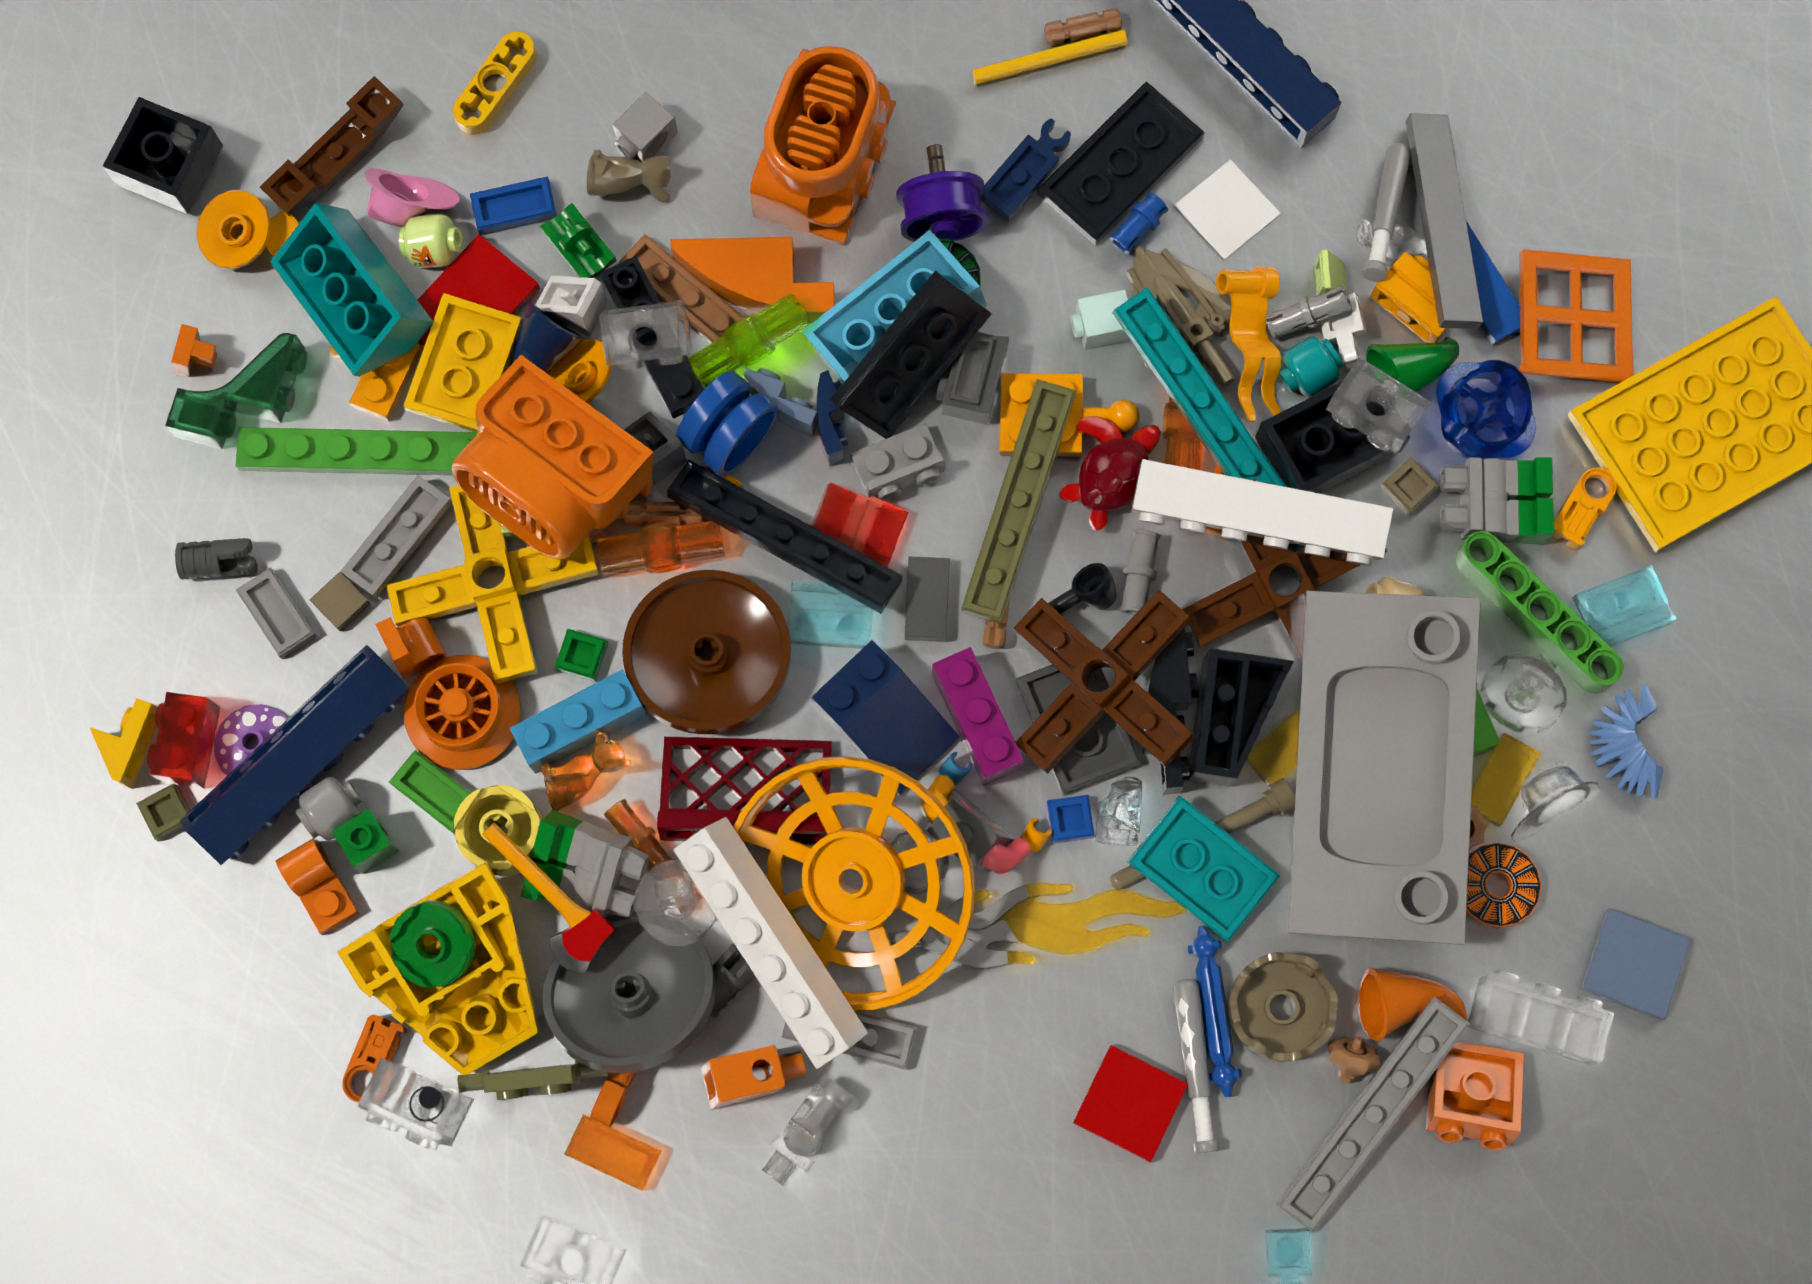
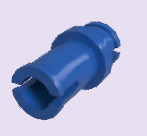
[1110,193,1169,255]

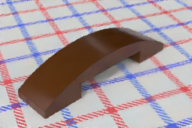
[260,76,404,216]

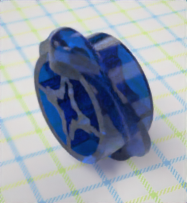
[1436,360,1536,459]

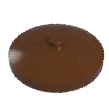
[622,570,791,734]

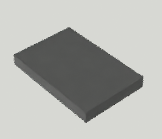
[1016,665,1141,796]

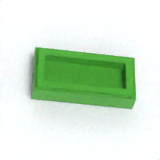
[389,750,471,835]

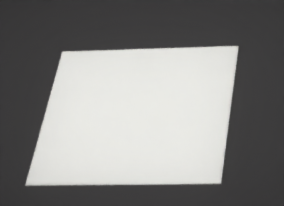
[1174,159,1281,260]

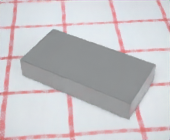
[236,567,317,659]

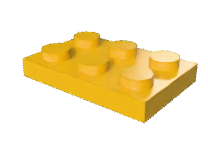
[403,293,523,433]

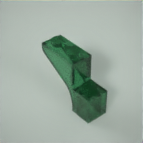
[165,333,307,449]

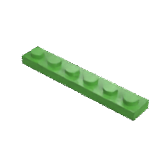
[235,427,477,476]

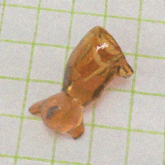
[541,731,632,811]

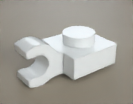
[1320,292,1367,371]

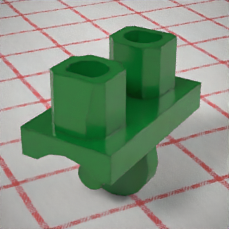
[540,203,617,278]

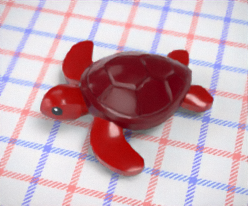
[1059,416,1161,531]

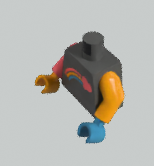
[920,752,1052,874]

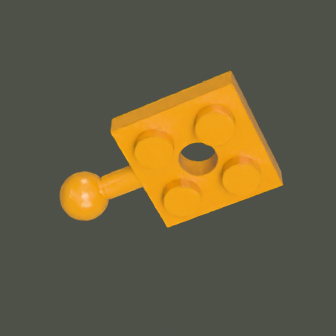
[1000,373,1140,457]

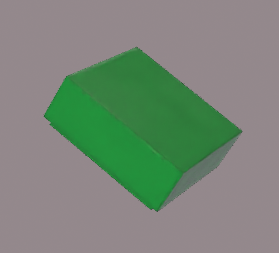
[554,628,608,682]

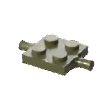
[457,1060,608,1100]

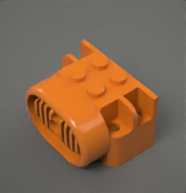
[750,46,896,246]
[452,355,653,560]

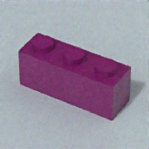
[932,647,1024,786]

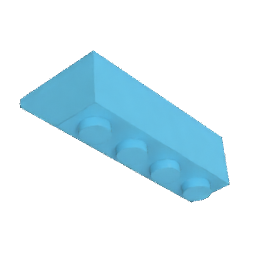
[802,230,987,384]

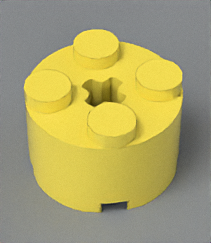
[454,785,543,876]

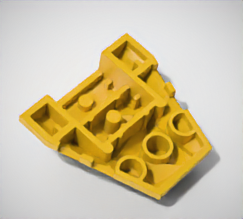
[337,862,540,1075]

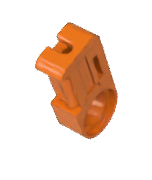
[342,1015,407,1104]
[590,1072,638,1127]

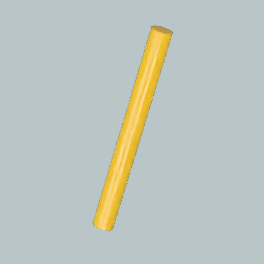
[972,29,1128,85]

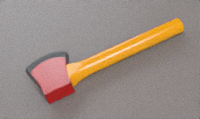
[482,822,615,973]

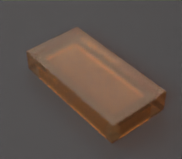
[564,1115,662,1191]

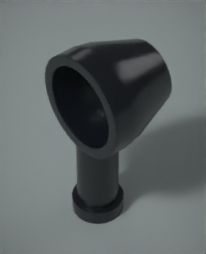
[1048,563,1117,614]

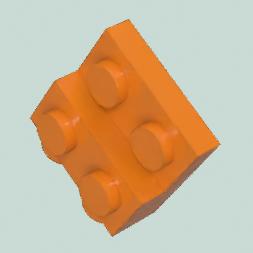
[1426,1041,1524,1151]

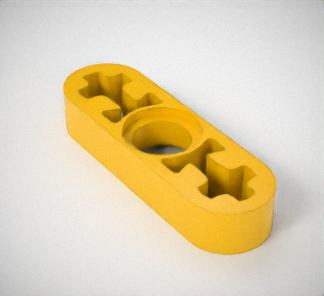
[453,31,537,135]

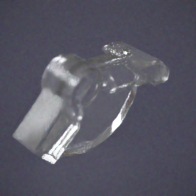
[1356,219,1427,266]

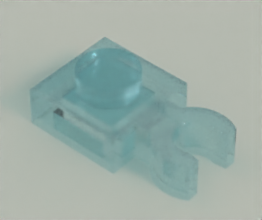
[1265,1228,1313,1284]

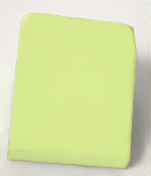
[1314,250,1348,296]

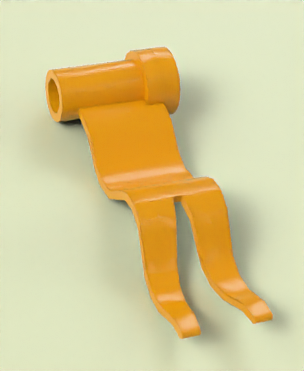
[1216,266,1282,422]

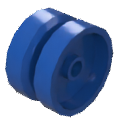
[676,371,779,477]

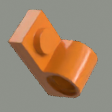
[375,617,446,681]
[275,838,360,935]

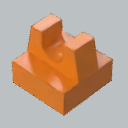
[171,324,217,377]

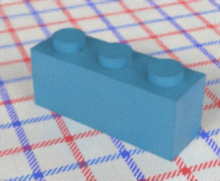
[509,669,647,773]

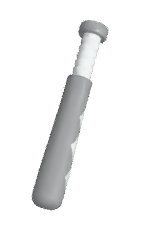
[1362,143,1411,282]
[1173,979,1220,1153]

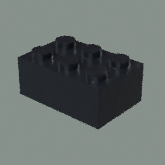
[1255,367,1411,494]

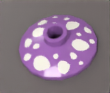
[214,704,288,775]

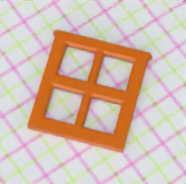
[1518,249,1633,382]

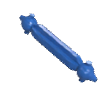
[1188,926,1242,1097]

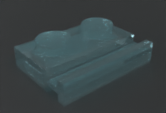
[1572,565,1677,647]
[788,581,873,649]

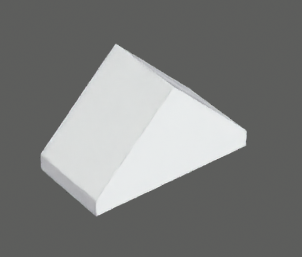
[536,275,608,337]

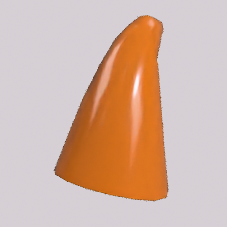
[1358,968,1467,1041]

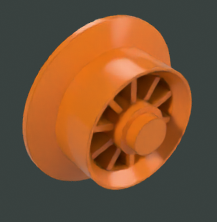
[404,654,521,770]

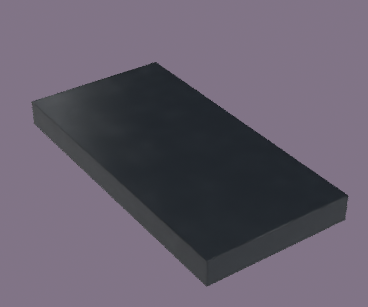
[1037,81,1205,246]
[830,270,992,439]

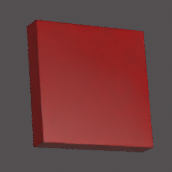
[1072,1045,1188,1163]

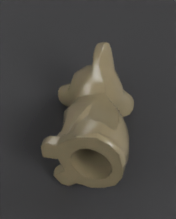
[587,150,671,202]

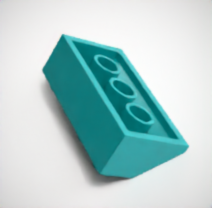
[270,203,433,377]

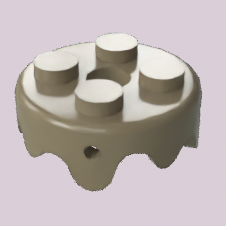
[1227,952,1338,1062]

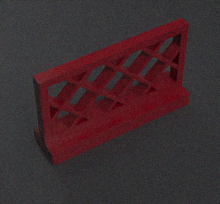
[657,736,832,845]

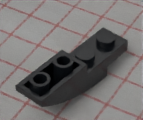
[599,256,705,419]
[1142,628,1198,795]

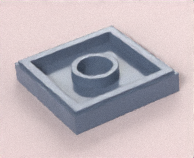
[1580,908,1691,1020]

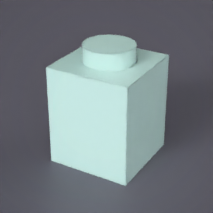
[1070,289,1131,350]

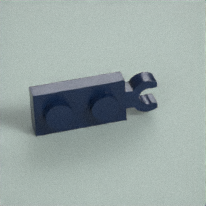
[980,118,1071,222]

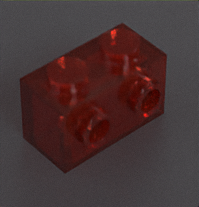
[147,692,221,789]

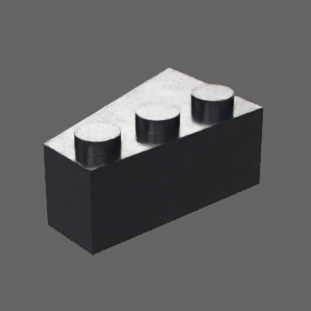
[1189,648,1294,787]

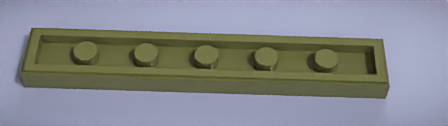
[961,379,1076,624]

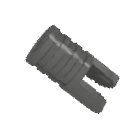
[175,538,258,580]
[711,942,755,1018]

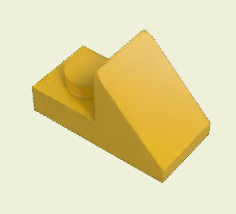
[90,698,163,789]

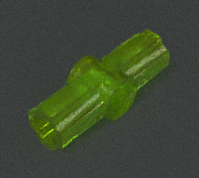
[688,294,811,387]

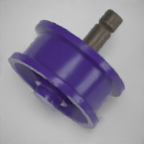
[896,144,989,242]

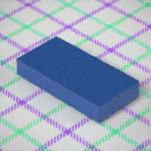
[470,176,557,235]

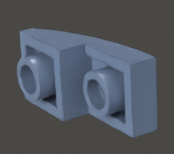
[744,368,818,437]

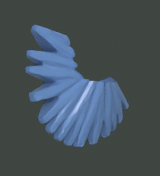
[1589,684,1663,799]

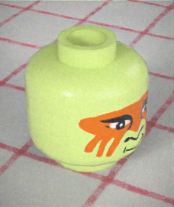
[399,214,463,268]

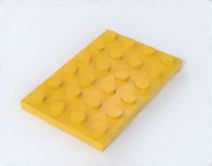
[1567,296,1812,553]

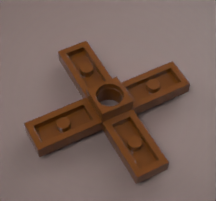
[1182,479,1387,663]
[1013,590,1195,774]

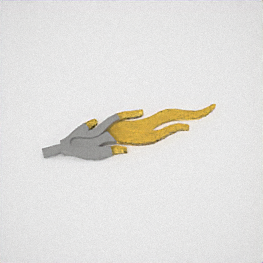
[888,883,1187,969]

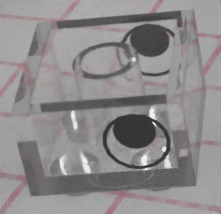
[357,1058,474,1150]

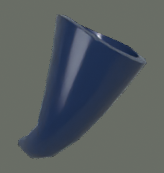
[509,303,585,373]

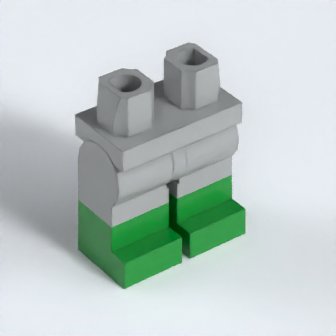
[1439,457,1554,545]
[520,810,650,917]

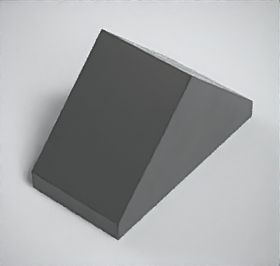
[624,411,687,485]

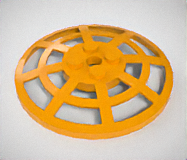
[733,756,975,1011]

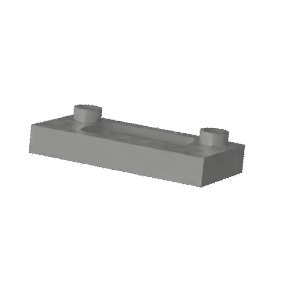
[1288,591,1481,945]

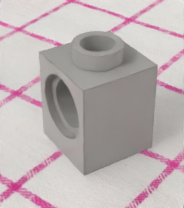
[612,92,678,162]

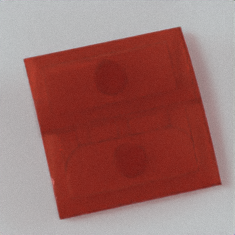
[811,482,909,567]

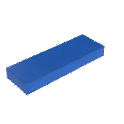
[1466,222,1520,345]

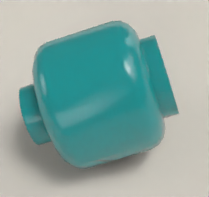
[1279,336,1343,397]

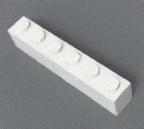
[1131,459,1393,566]
[673,817,868,1069]

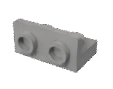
[850,423,945,501]

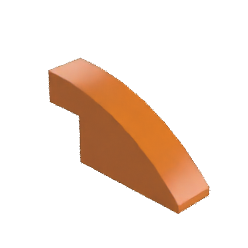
[670,237,835,325]

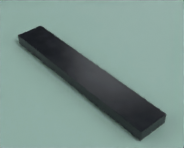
[667,460,903,614]

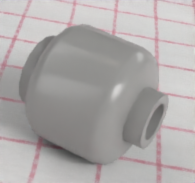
[296,777,363,840]

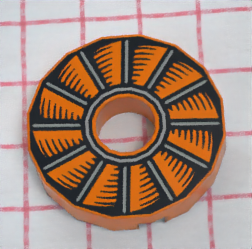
[1467,843,1541,929]

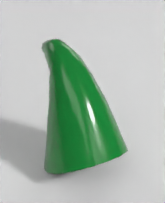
[1366,337,1459,406]

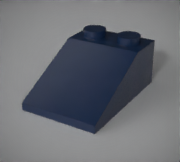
[811,640,960,795]

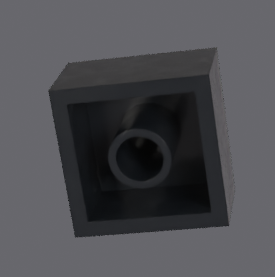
[102,97,223,214]

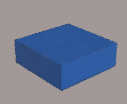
[1046,795,1095,844]

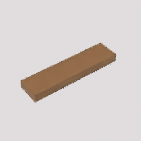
[618,234,765,368]

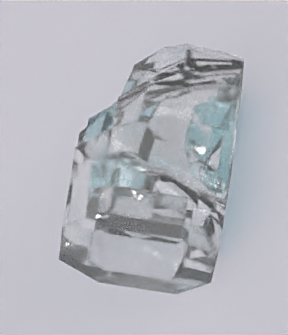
[1095,776,1142,846]

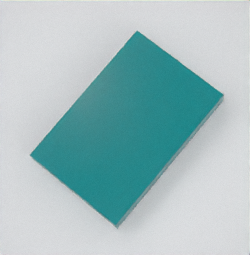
[1127,796,1280,942]

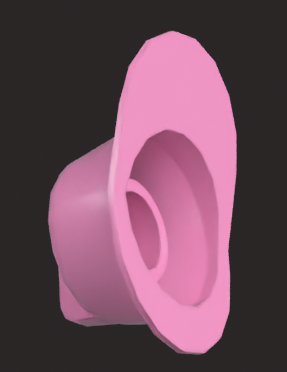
[365,168,459,226]

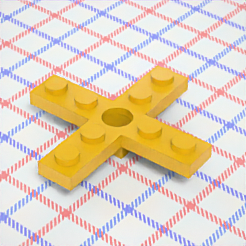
[386,485,599,684]

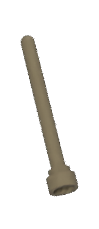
[1110,778,1295,889]

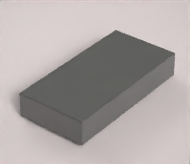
[905,556,950,642]

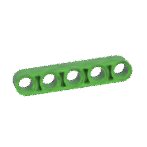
[1455,531,1624,693]

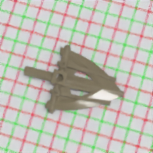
[1126,245,1236,388]

